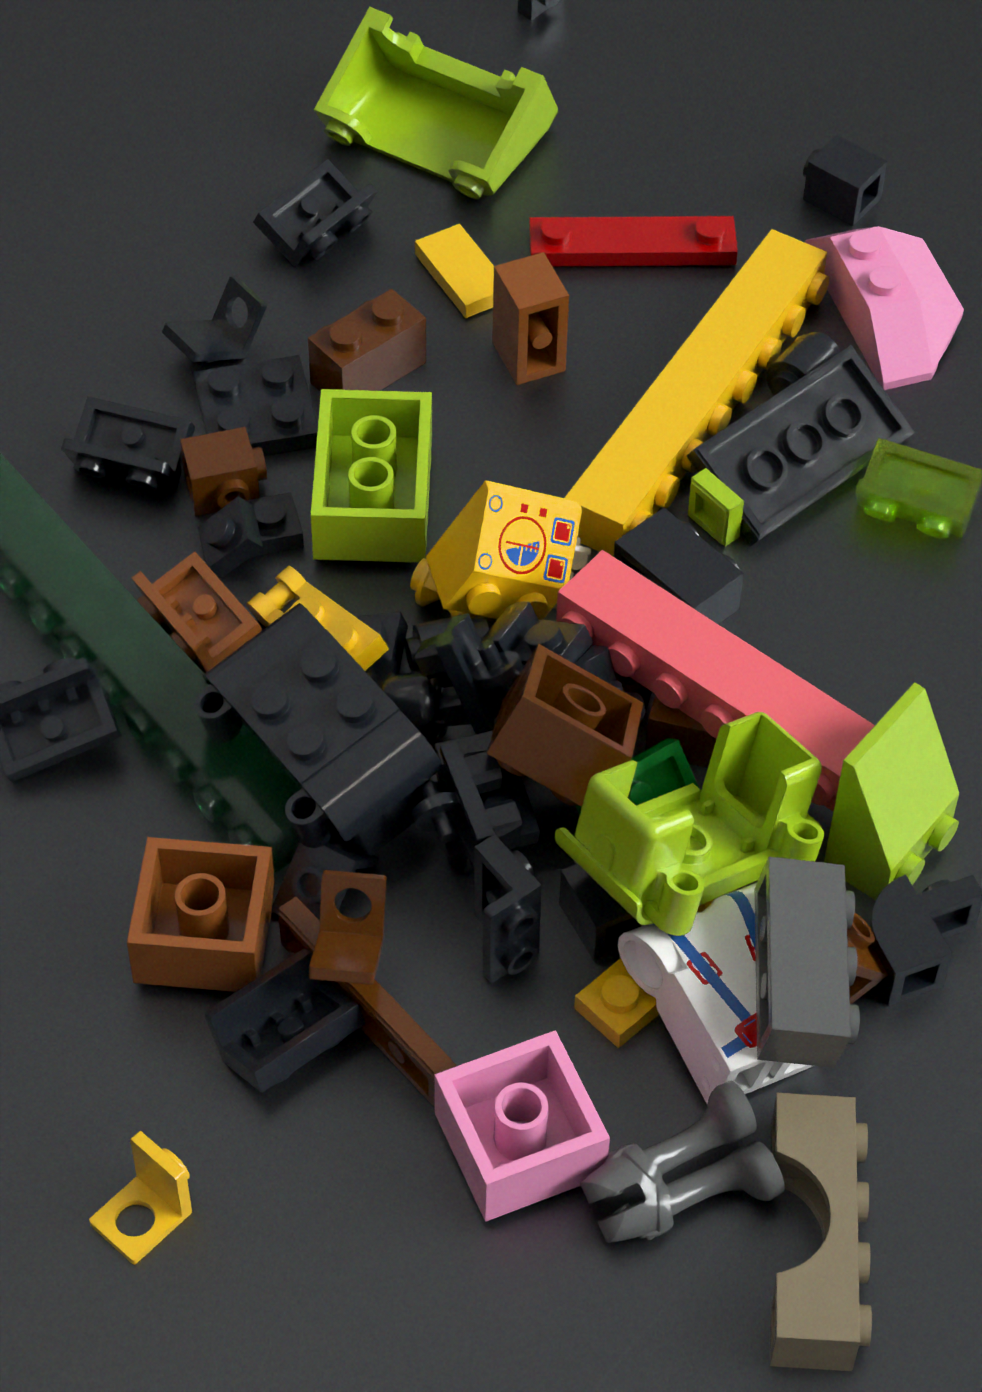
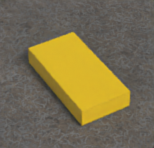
[415,223,494,318]

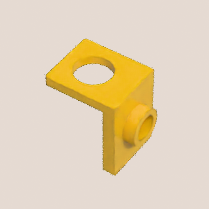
[89,1131,192,1265]

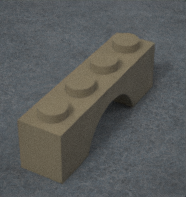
[770,1093,872,1371]

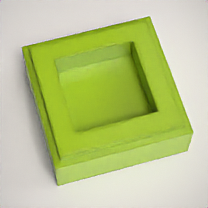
[688,468,744,547]

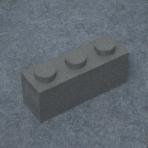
[754,857,860,1068]

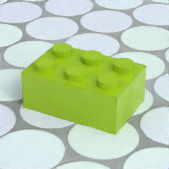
[311,389,432,562]

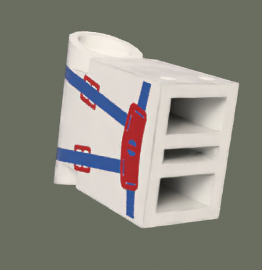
[618,883,813,1104]

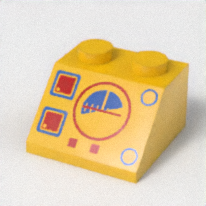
[426,480,582,620]

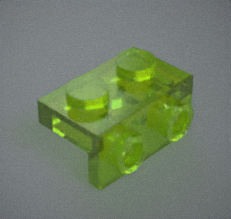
[856,438,982,539]

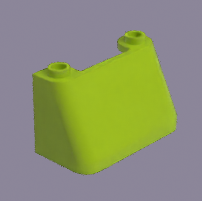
[314,7,558,199]

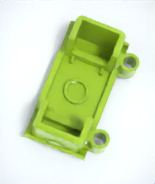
[555,712,824,936]

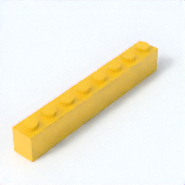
[565,229,830,557]

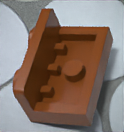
[131,551,262,672]

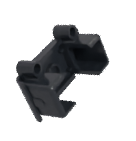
[194,603,442,856]

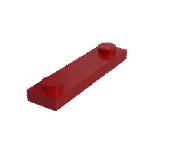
[529,216,738,266]

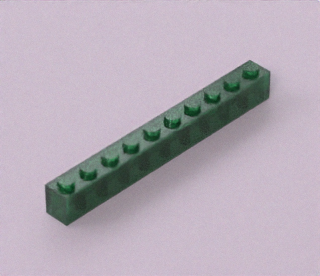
[0,453,300,873]

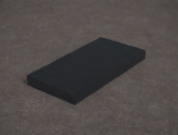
[687,345,915,546]

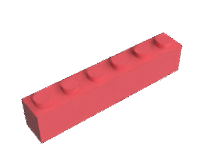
[556,550,875,812]

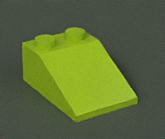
[824,682,959,901]

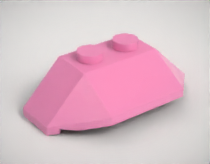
[805,226,964,390]

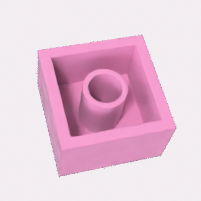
[434,1030,610,1222]

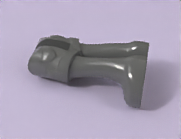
[580,1080,785,1243]

